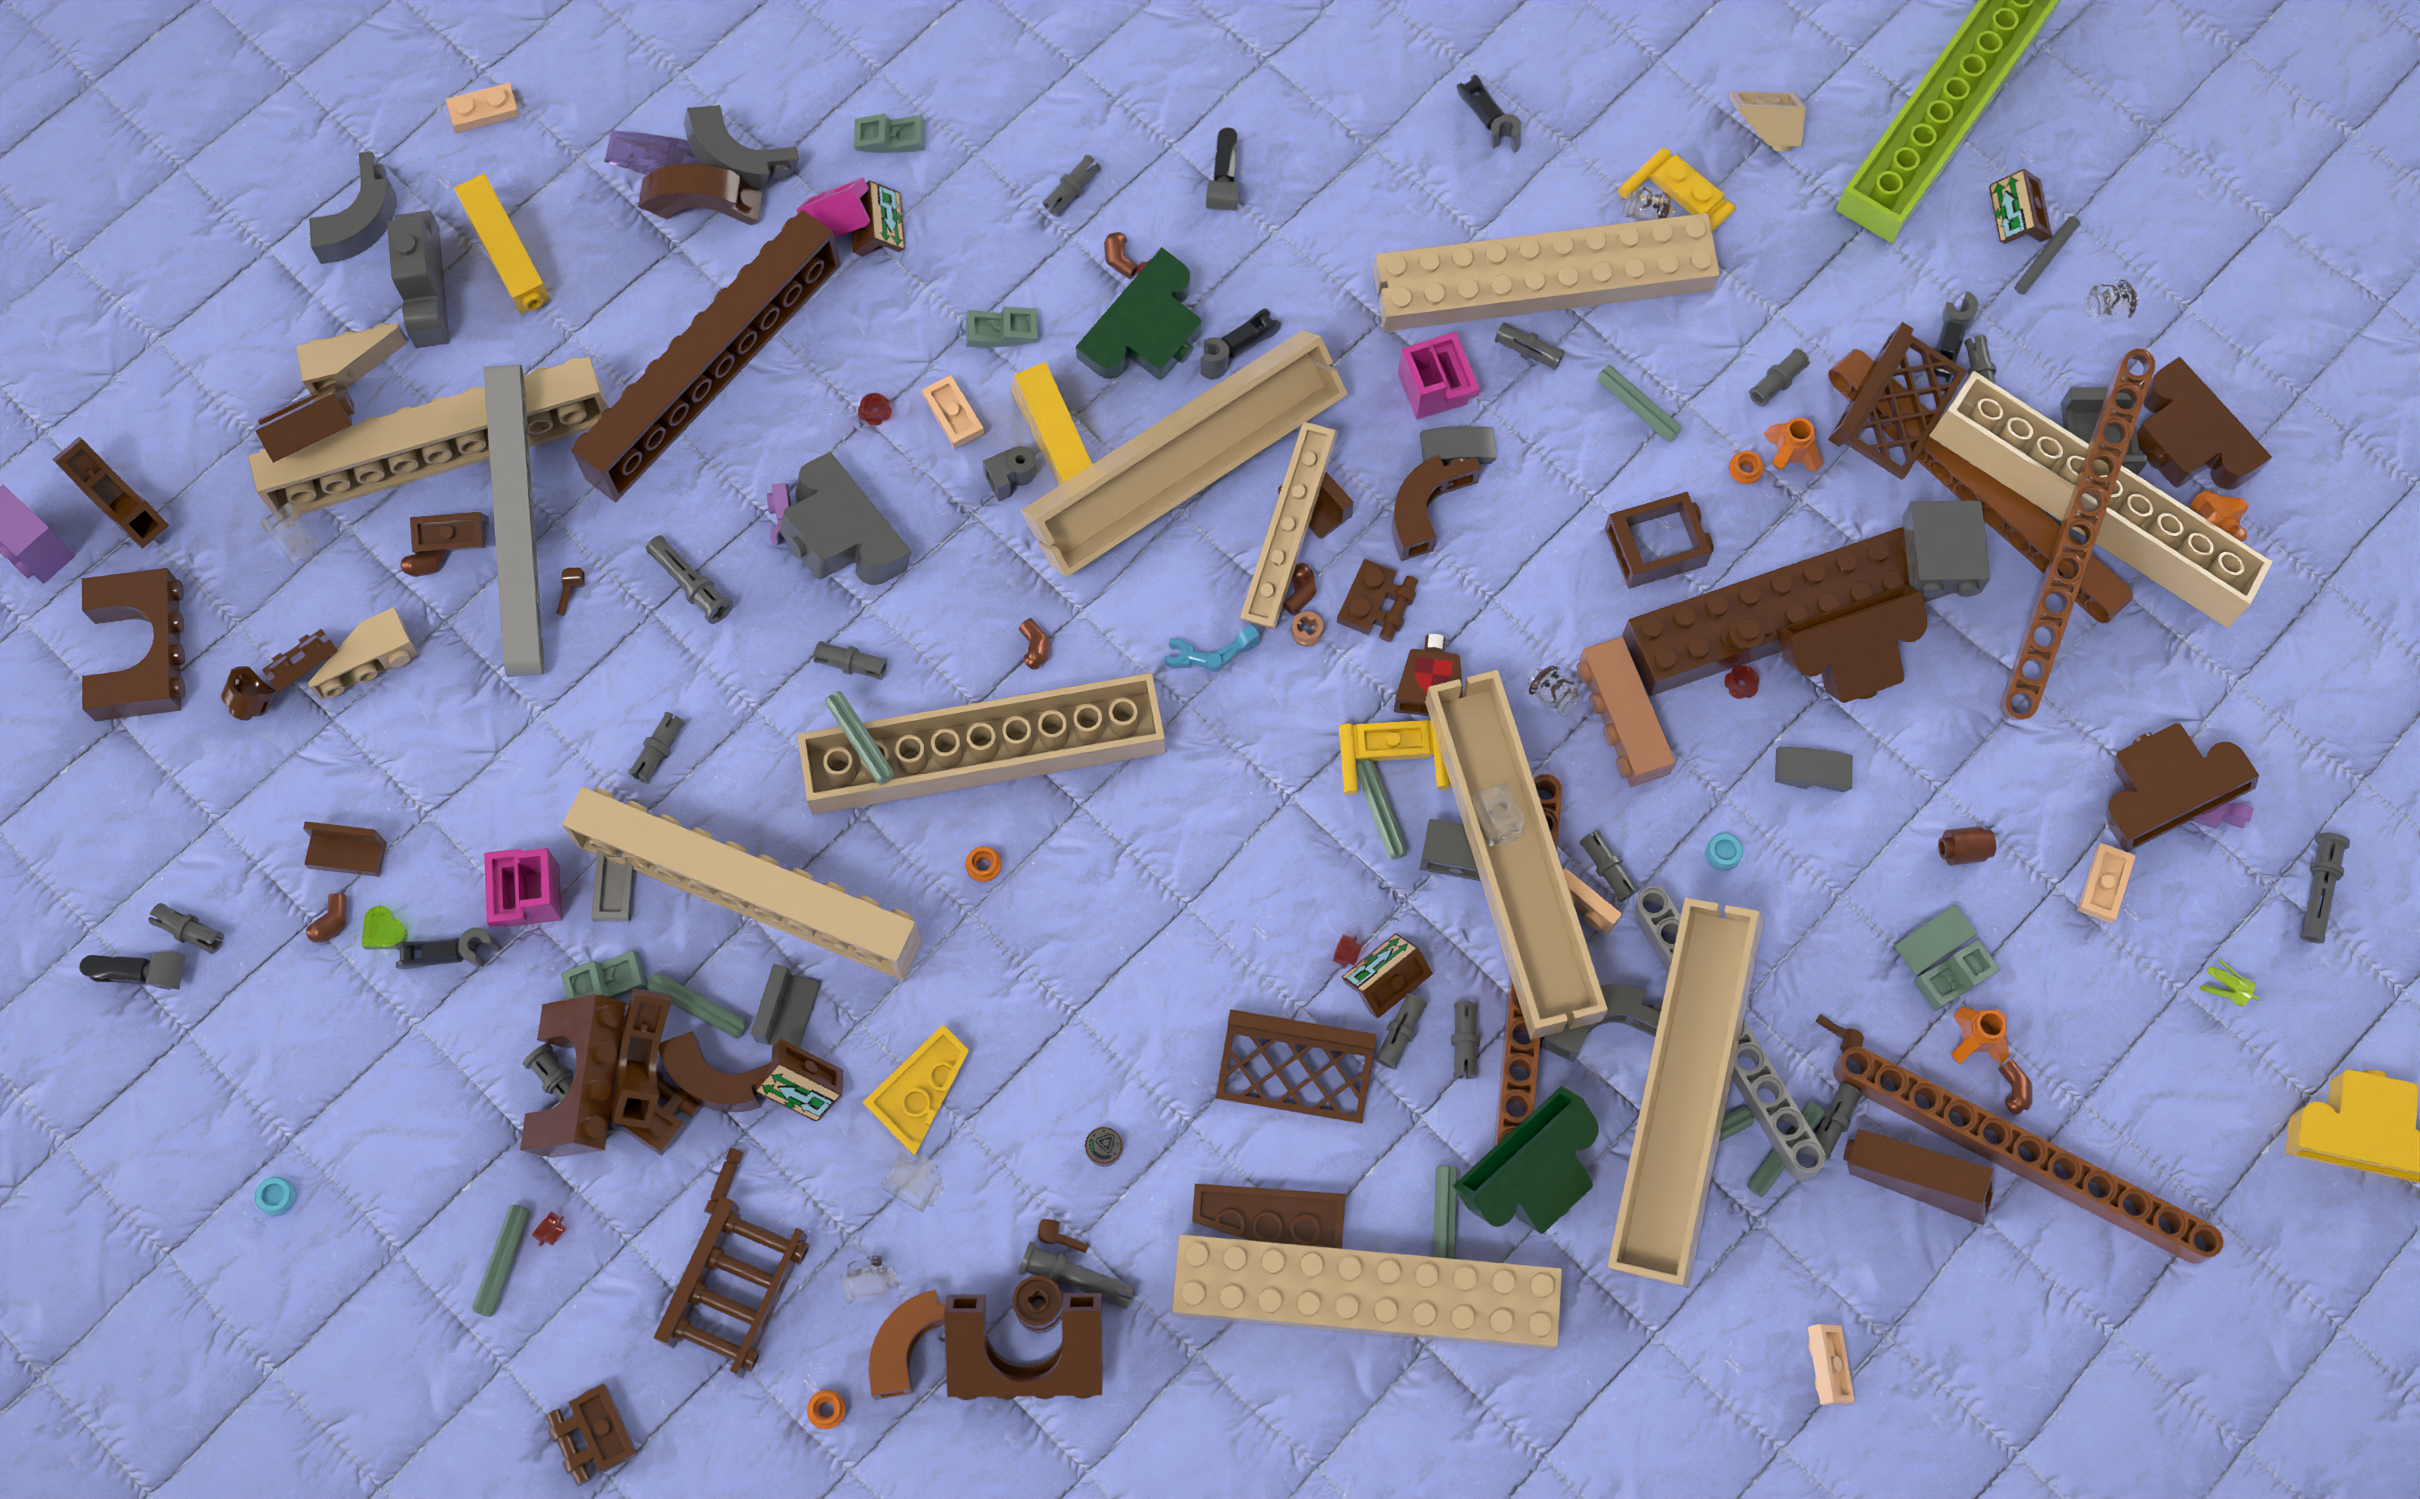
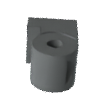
[983,446,1036,502]

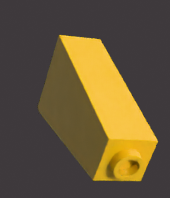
[454,173,550,314]
[1010,361,1092,486]

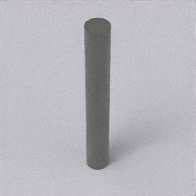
[2014,216,2080,295]

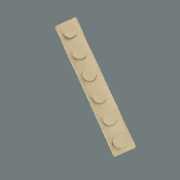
[1240,422,1338,630]

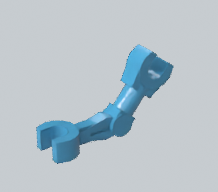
[1164,624,1261,672]

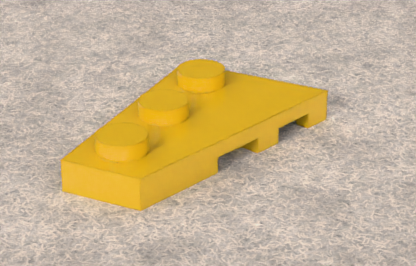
[862,1024,969,1157]

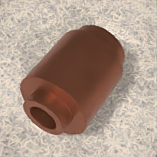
[1938,826,1996,866]

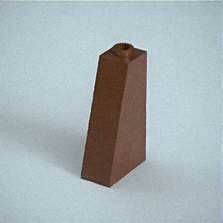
[1843,1129,1995,1225]

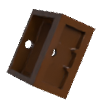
[1605,491,1714,589]

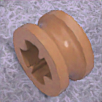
[1291,611,1323,647]

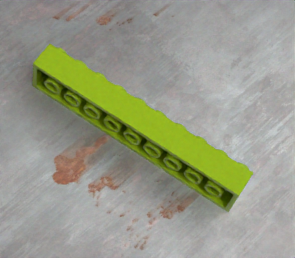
[1836,0,2061,244]

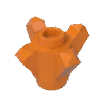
[1764,418,1824,472]
[2189,490,2249,541]
[1950,1007,2010,1065]

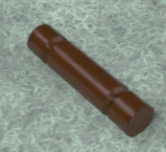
[704,1148,744,1215]

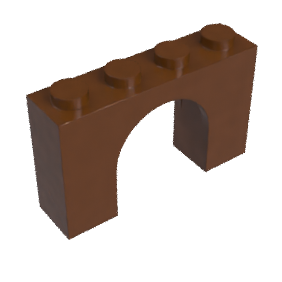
[255,382,355,463]
[82,568,186,721]
[520,994,626,1158]
[944,1293,1103,1400]

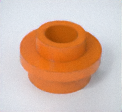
[1729,451,1764,485]
[965,846,1002,882]
[807,1390,846,1430]

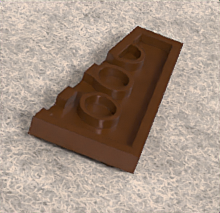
[1192,1183,1345,1249]

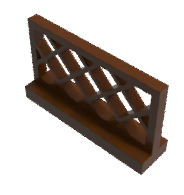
[1828,322,1967,480]
[1215,1009,1377,1124]

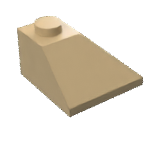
[1729,91,1806,151]

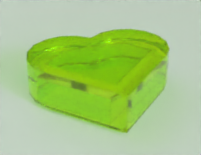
[361,905,408,950]

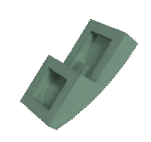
[854,113,926,153]
[966,306,1037,347]
[1894,905,1978,976]
[1914,940,2001,1011]
[561,950,647,999]

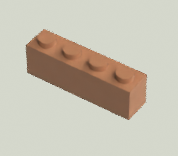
[1577,636,1676,788]

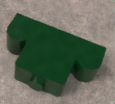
[1075,247,1201,380]
[1453,1086,1599,1234]

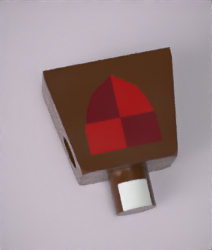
[1393,634,1463,716]

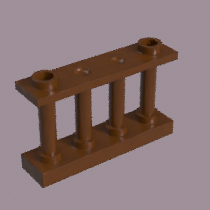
[653,1196,810,1378]

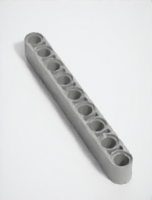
[484,365,544,677]
[1634,886,1825,1182]

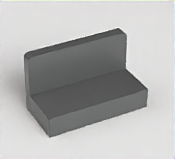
[751,963,819,1048]

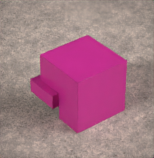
[1398,332,1480,420]
[484,848,562,927]

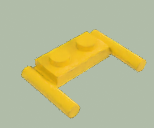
[1618,147,1736,232]
[1339,720,1451,795]

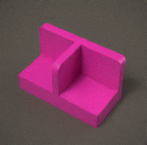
[796,177,871,238]

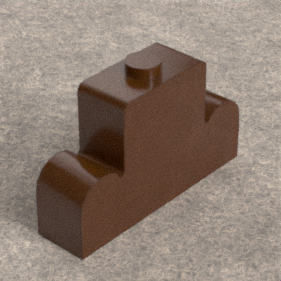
[2137,356,2272,490]
[1776,584,1927,703]
[2107,723,2259,852]

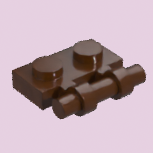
[1336,559,1418,642]
[262,629,338,692]
[609,1071,701,1156]
[546,1383,638,1486]

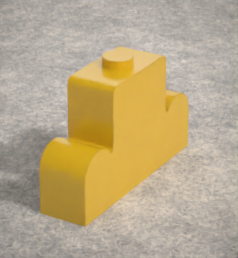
[2285,1069,2420,1183]

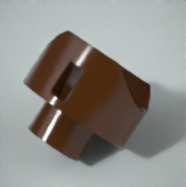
[221,666,276,721]

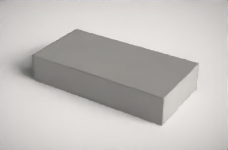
[591,850,634,922]

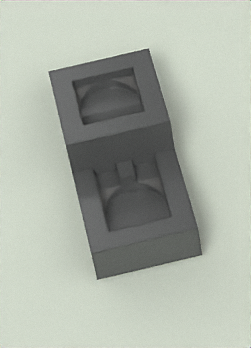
[1419,426,1497,466]
[1775,747,1853,792]

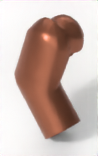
[1104,232,1139,280]
[401,551,448,577]
[1283,563,1317,616]
[1018,618,1051,670]
[306,893,347,943]
[1998,1058,2033,1115]

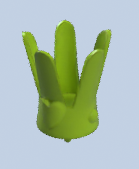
[2199,957,2259,1007]

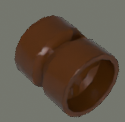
[1012,1275,1063,1333]

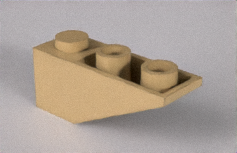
[296,322,407,393]
[308,607,419,700]

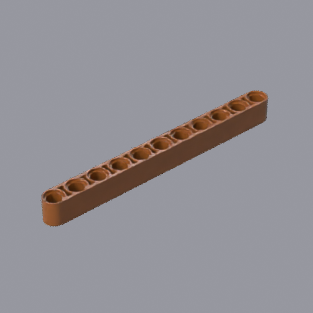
[2000,348,2155,721]
[1828,349,2133,623]
[1493,774,1562,1148]
[1833,1046,2224,1264]

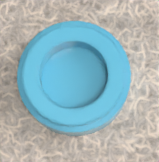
[1705,833,1743,871]
[254,1176,296,1216]

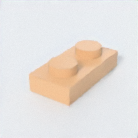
[446,82,520,133]
[921,375,984,449]
[2077,843,2136,924]
[1563,868,1622,934]
[1808,1324,1855,1405]

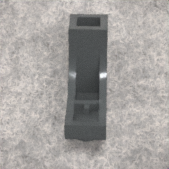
[684,105,799,190]
[309,151,396,264]
[1540,984,1662,1062]

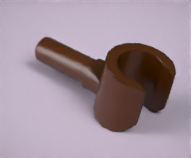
[556,568,585,616]
[1816,1014,1864,1052]
[1038,1219,1089,1254]

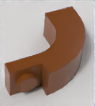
[869,1290,968,1400]

